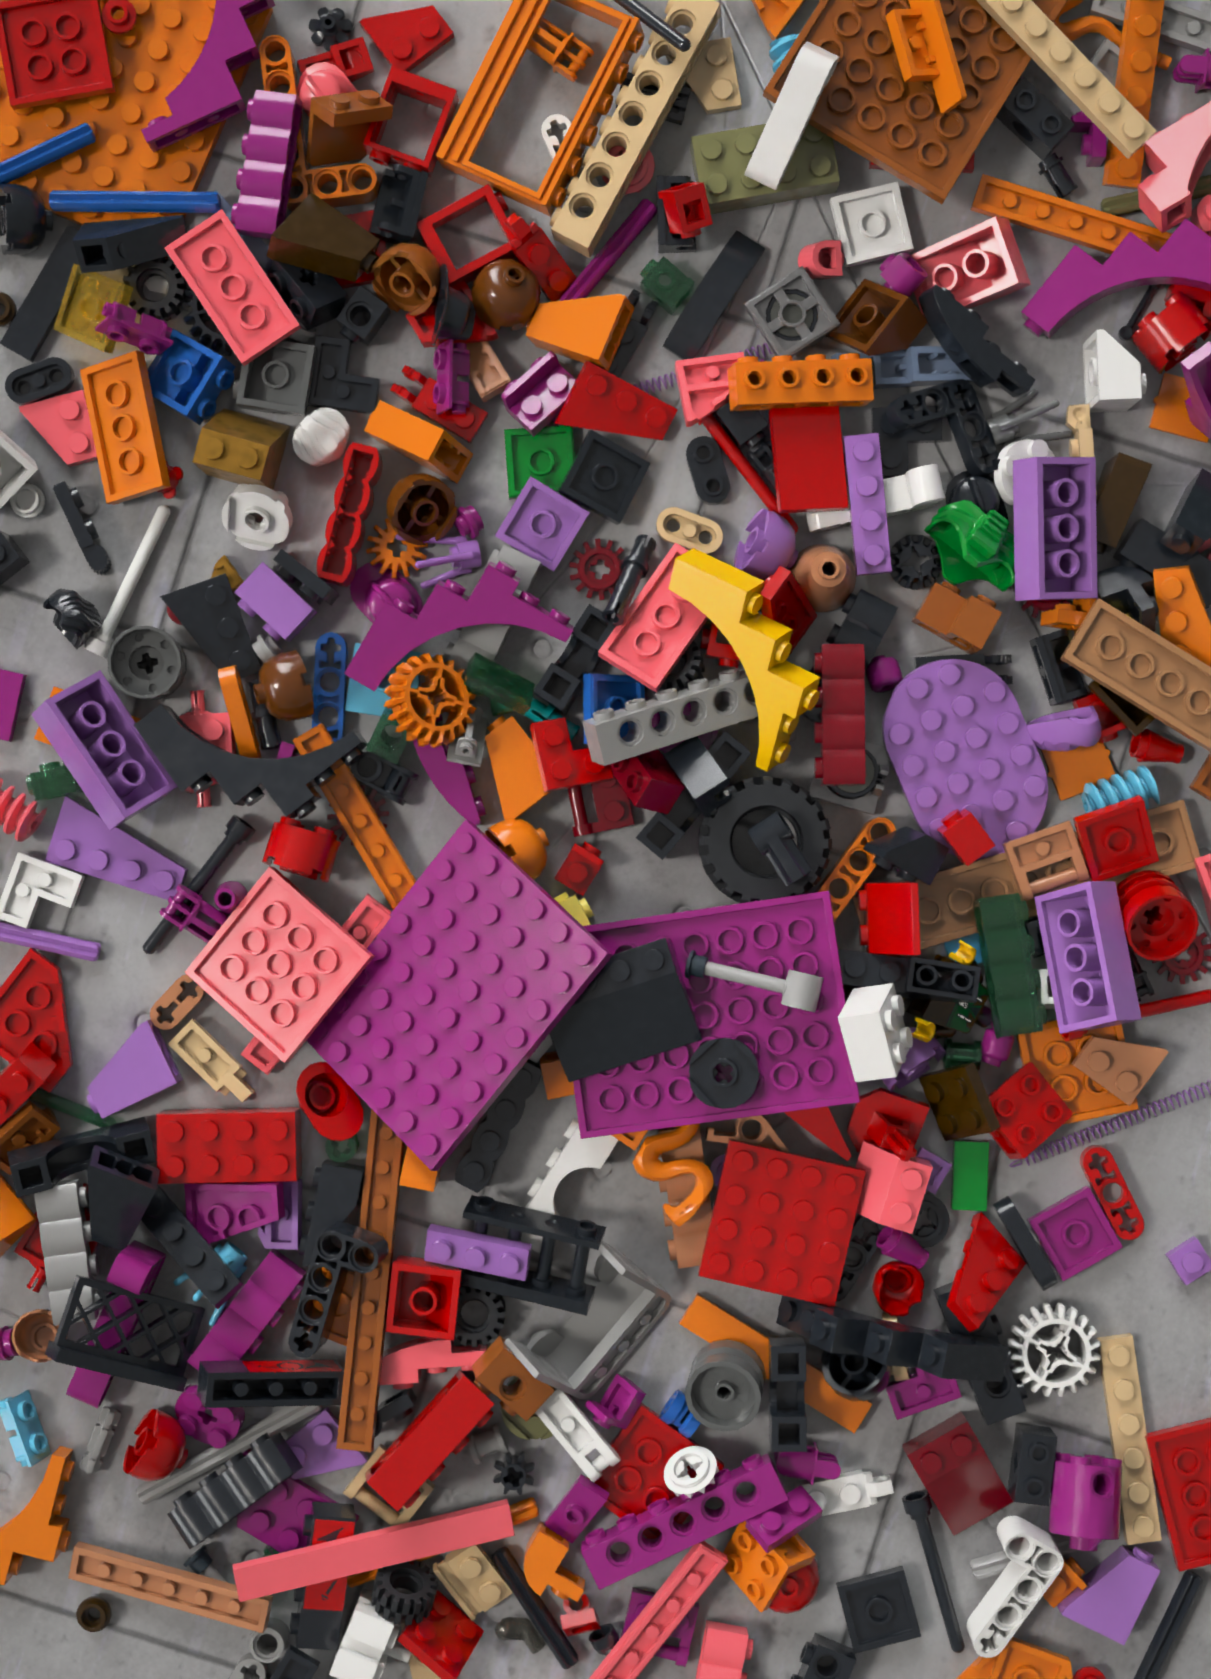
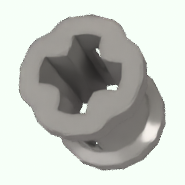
[467,1423,509,1465]

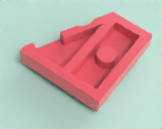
[19,390,98,467]

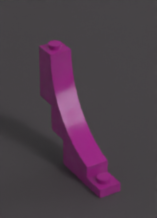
[141,0,276,152]
[1021,218,1211,339]

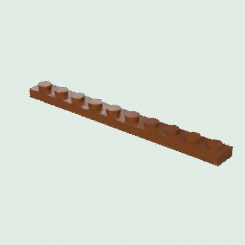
[336,1109,404,1452]

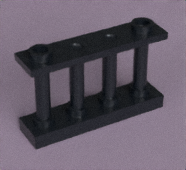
[456,1195,606,1316]

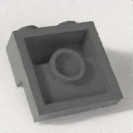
[233,341,317,417]

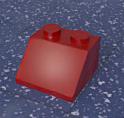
[385,1255,462,1341]

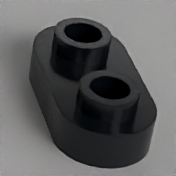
[5,357,75,405]
[686,436,730,505]

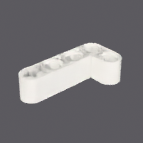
[744,41,840,190]
[805,464,945,533]
[966,1516,1064,1658]

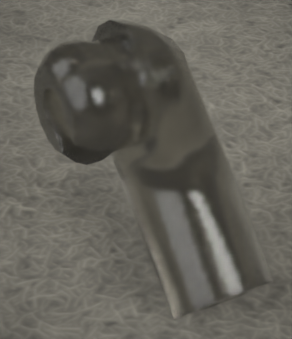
[495,1617,546,1654]

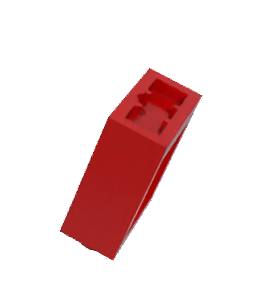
[363,66,459,178]
[416,184,516,287]

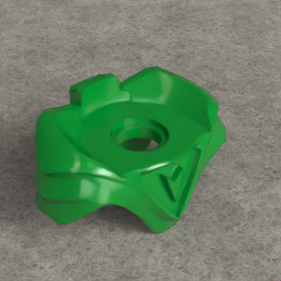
[924,500,1015,592]

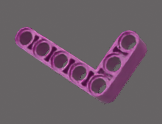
[66,1240,167,1409]

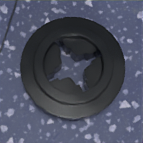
[890,535,942,590]
[909,1193,950,1248]

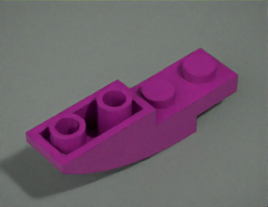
[413,697,487,826]

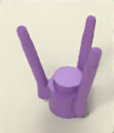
[395,534,481,589]

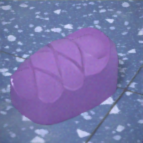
[1026,705,1101,752]

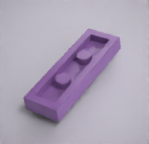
[424,1224,532,1281]

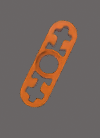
[218,665,262,758]

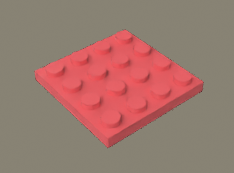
[185,866,375,1063]

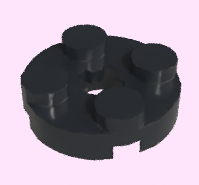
[689,1037,761,1109]

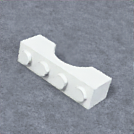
[520,1118,618,1254]

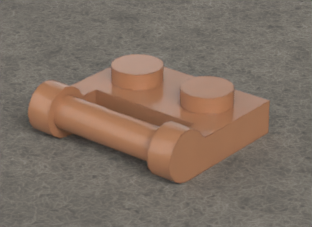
[1002,820,1089,902]

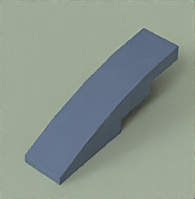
[831,346,973,389]

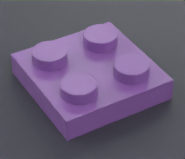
[495,475,590,572]

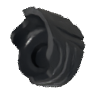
[43,588,102,649]

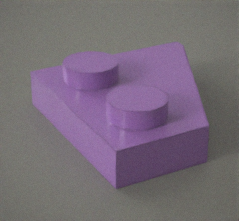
[257,1179,302,1250]
[285,1407,368,1480]

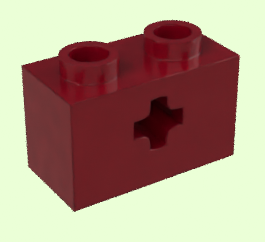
[610,749,685,814]

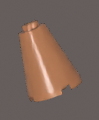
[789,544,856,612]

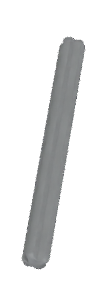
[136,1406,322,1504]

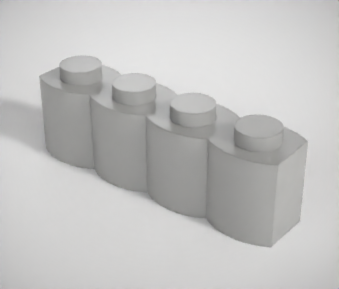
[443,544,542,688]
[34,1178,104,1326]

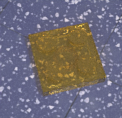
[53,263,134,354]

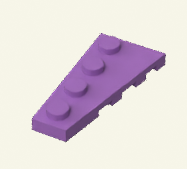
[45,796,188,900]

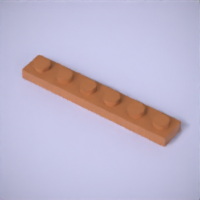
[68,1541,274,1633]

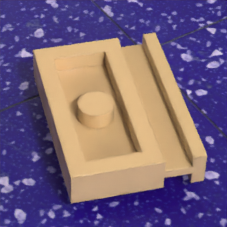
[432,1544,513,1621]

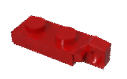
[504,212,577,302]

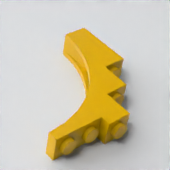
[668,548,820,772]

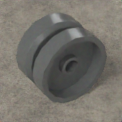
[685,1339,766,1432]

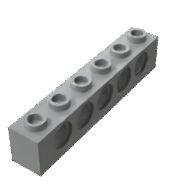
[582,669,758,766]

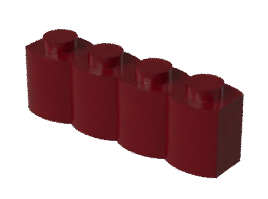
[813,644,866,786]

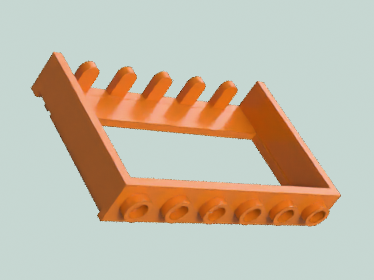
[436,0,644,217]

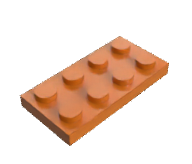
[80,350,171,505]

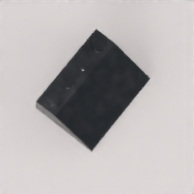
[549,938,702,1082]

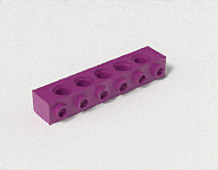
[581,1453,789,1590]

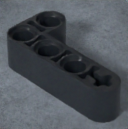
[288,1221,389,1358]

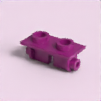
[95,301,174,356]
[433,339,470,415]

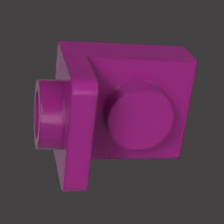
[1070,111,1107,167]

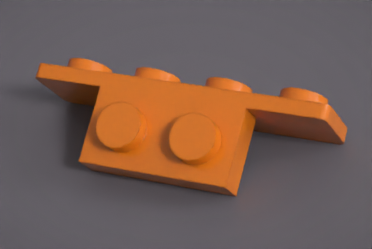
[885,0,967,113]

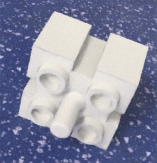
[329,1588,412,1679]

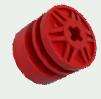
[1116,870,1199,961]

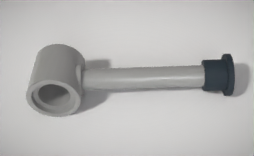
[685,950,823,1012]
[183,1545,289,1663]

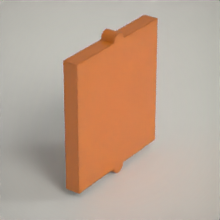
[1149,372,1209,443]
[1040,742,1115,801]

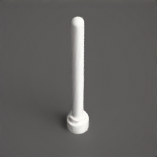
[84,505,171,659]

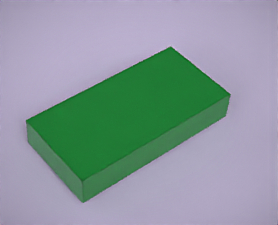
[951,1140,989,1211]

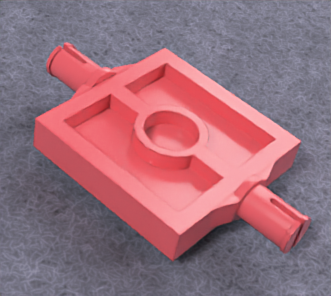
[179,690,236,808]

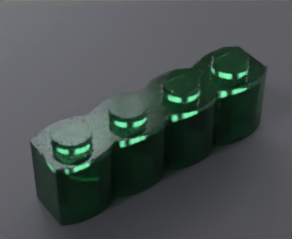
[973,893,1047,1039]

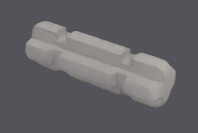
[80,1406,121,1474]

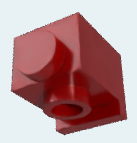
[658,182,713,239]

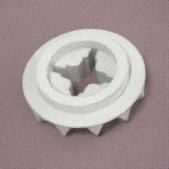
[664,1446,719,1499]

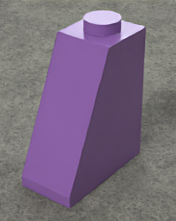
[87,1019,183,1119]
[1057,1545,1161,1645]

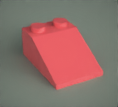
[911,216,1031,324]

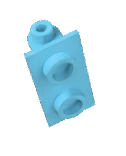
[0,1390,52,1467]

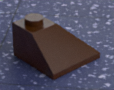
[825,279,928,356]

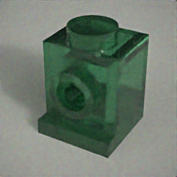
[640,256,695,315]
[26,761,83,801]

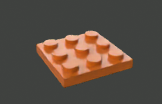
[1016,1019,1139,1125]

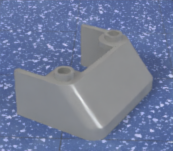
[504,1241,671,1400]

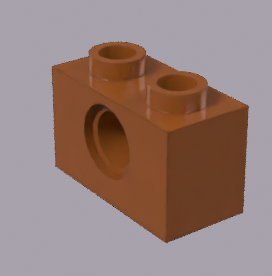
[472,1336,555,1422]

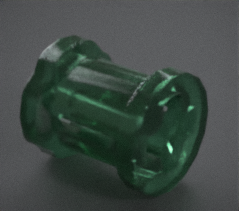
[942,1038,982,1071]
[325,1133,360,1162]

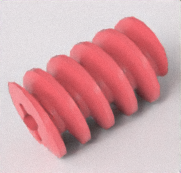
[0,778,47,842]

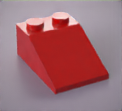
[858,881,921,955]

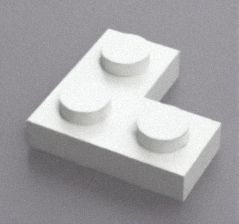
[0,852,85,928]

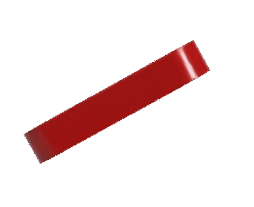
[1080,1145,1144,1240]

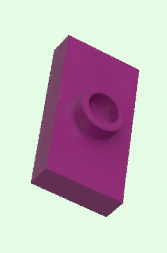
[544,1474,610,1544]

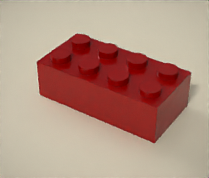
[156,1107,302,1184]
[365,1369,494,1512]

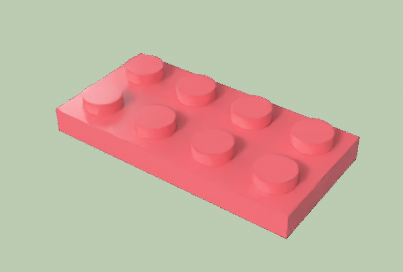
[164,209,301,366]
[598,543,708,693]

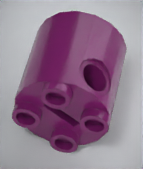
[1049,1452,1123,1551]

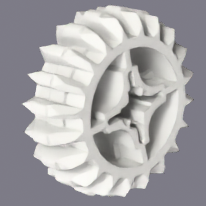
[1007,1302,1101,1397]

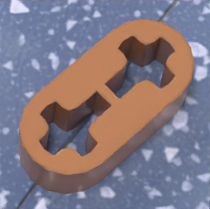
[150,974,207,1030]

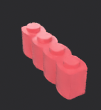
[695,1620,753,1679]

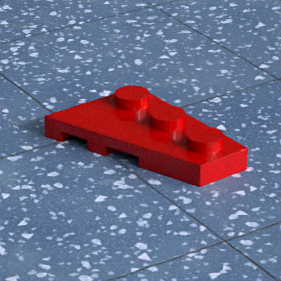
[555,361,678,440]
[760,566,818,660]
[946,1211,1026,1332]

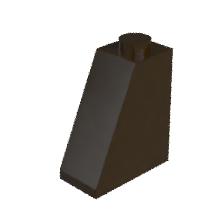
[267,193,380,282]
[1096,452,1152,554]

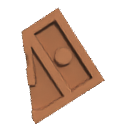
[1071,1036,1169,1106]

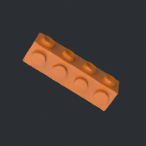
[727,353,874,411]

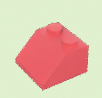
[855,1140,933,1234]

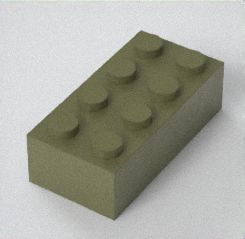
[690,124,840,214]

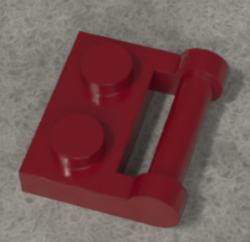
[567,773,634,837]

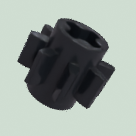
[493,1451,535,1495]

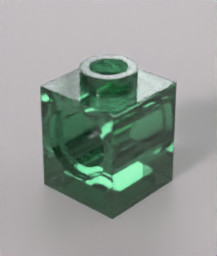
[365,707,408,764]

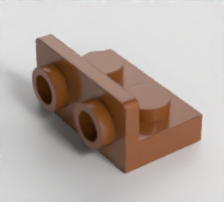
[0,1101,61,1175]

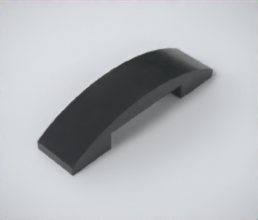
[662,230,765,360]

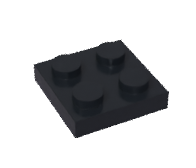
[557,430,651,525]
[836,1566,921,1654]

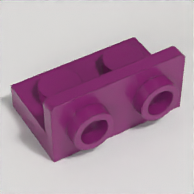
[501,351,576,437]

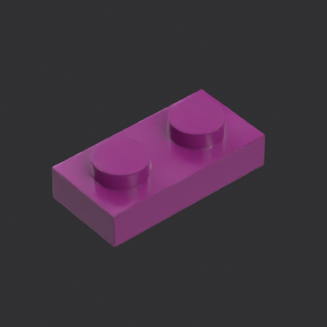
[746,1485,823,1553]

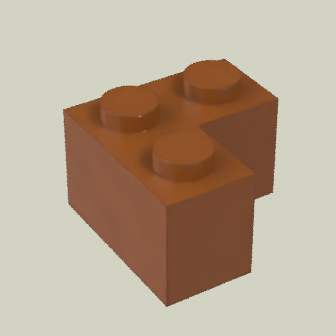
[911,581,1002,654]

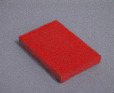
[769,406,849,513]

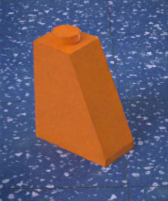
[526,294,635,371]
[364,400,473,484]
[485,715,550,820]

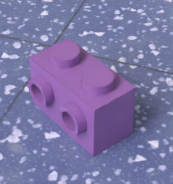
[235,562,318,643]

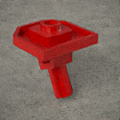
[847,1087,930,1162]

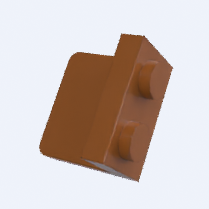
[306,89,393,166]

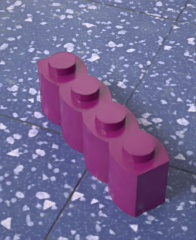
[231,89,303,239]
[187,1249,306,1371]

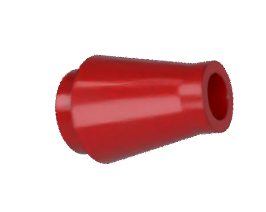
[1129,729,1184,764]

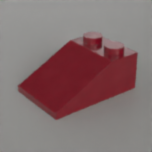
[902,1411,1013,1536]

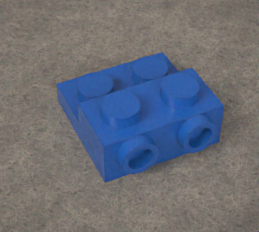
[147,329,236,425]

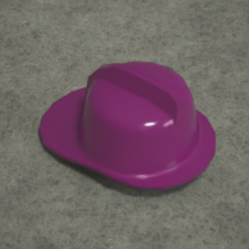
[350,562,423,623]

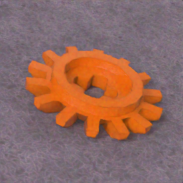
[366,518,428,579]

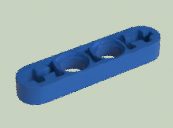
[312,632,348,742]

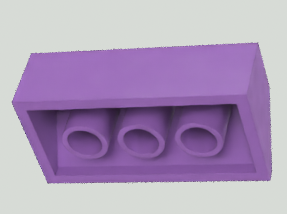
[1034,881,1142,1034]

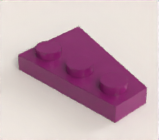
[184,1182,285,1243]

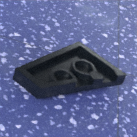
[159,573,261,678]

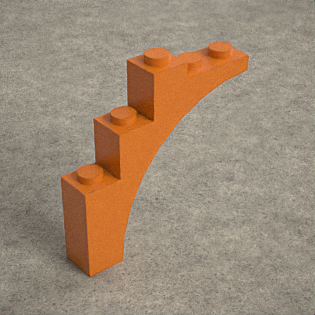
[0,1446,75,1585]

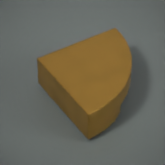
[211,555,244,593]

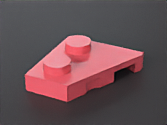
[675,352,744,427]

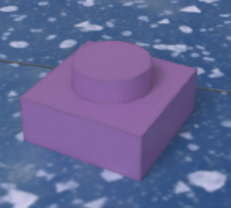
[916,1146,952,1195]
[1165,1236,1211,1285]

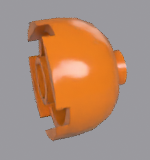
[485,818,549,880]

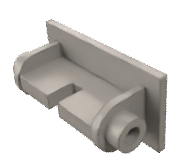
[446,700,488,767]

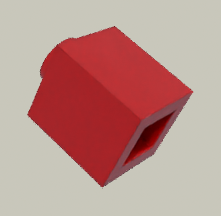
[937,809,996,866]

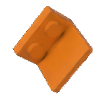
[723,1521,816,1612]

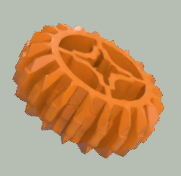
[383,653,477,748]

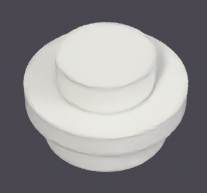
[10,483,45,518]

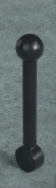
[1118,284,1162,341]

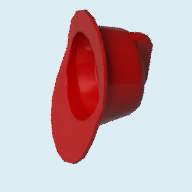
[296,1062,364,1141]

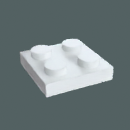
[829,181,914,268]

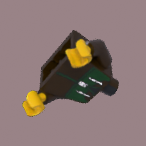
[906,940,994,1043]

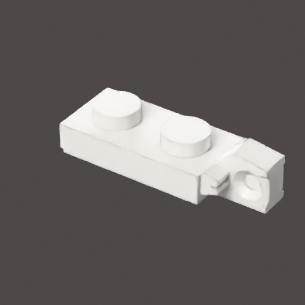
[795,1469,894,1516]

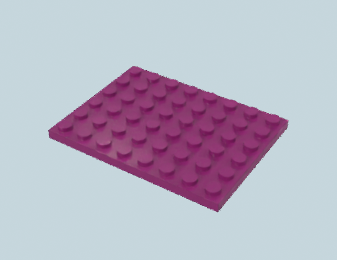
[306,819,613,1171]
[573,891,860,1139]

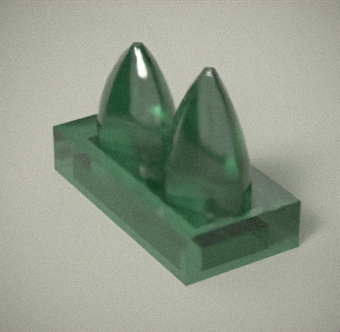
[464,652,535,716]

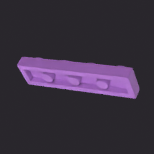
[843,433,892,576]

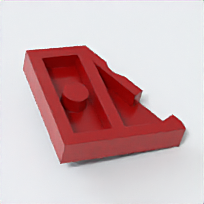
[359,5,454,72]

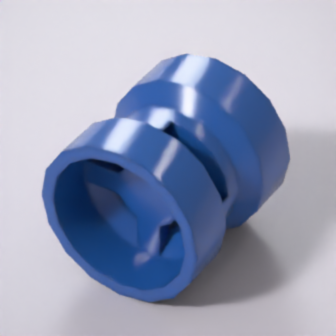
[659,1389,701,1438]

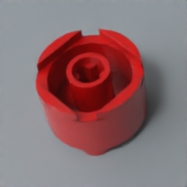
[1131,291,1211,374]
[262,816,341,883]

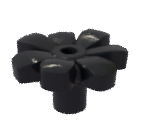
[309,7,353,52]

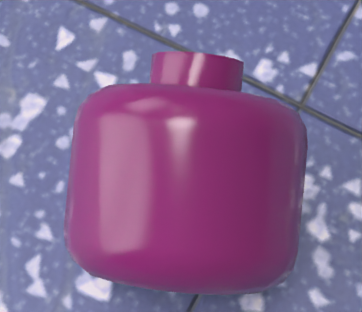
[865,655,903,693]

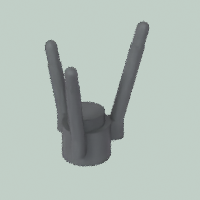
[986,389,1072,448]

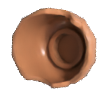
[11,1309,68,1363]

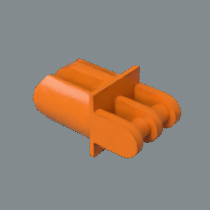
[527,17,595,82]

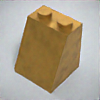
[192,408,291,490]

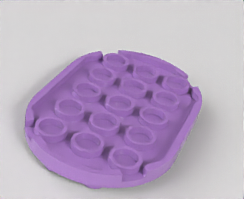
[882,659,1048,860]

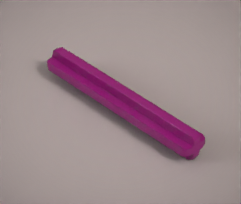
[559,198,657,301]

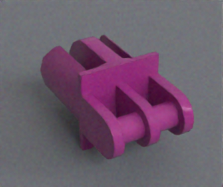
[1172,48,1211,93]
[159,884,229,944]
[774,1442,841,1485]

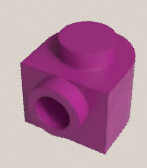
[879,252,928,297]

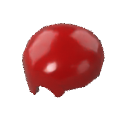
[872,1261,925,1317]

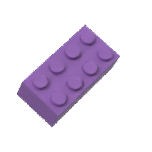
[1013,457,1098,601]
[31,670,178,830]

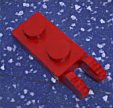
[390,365,488,444]

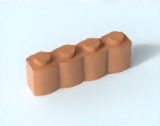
[658,1126,712,1269]

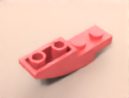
[380,1337,488,1389]

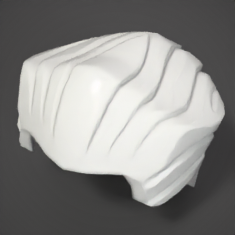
[292,408,350,467]

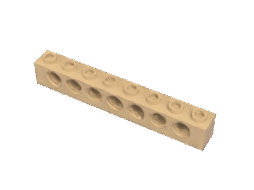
[550,0,721,258]

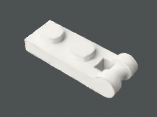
[535,1388,621,1482]

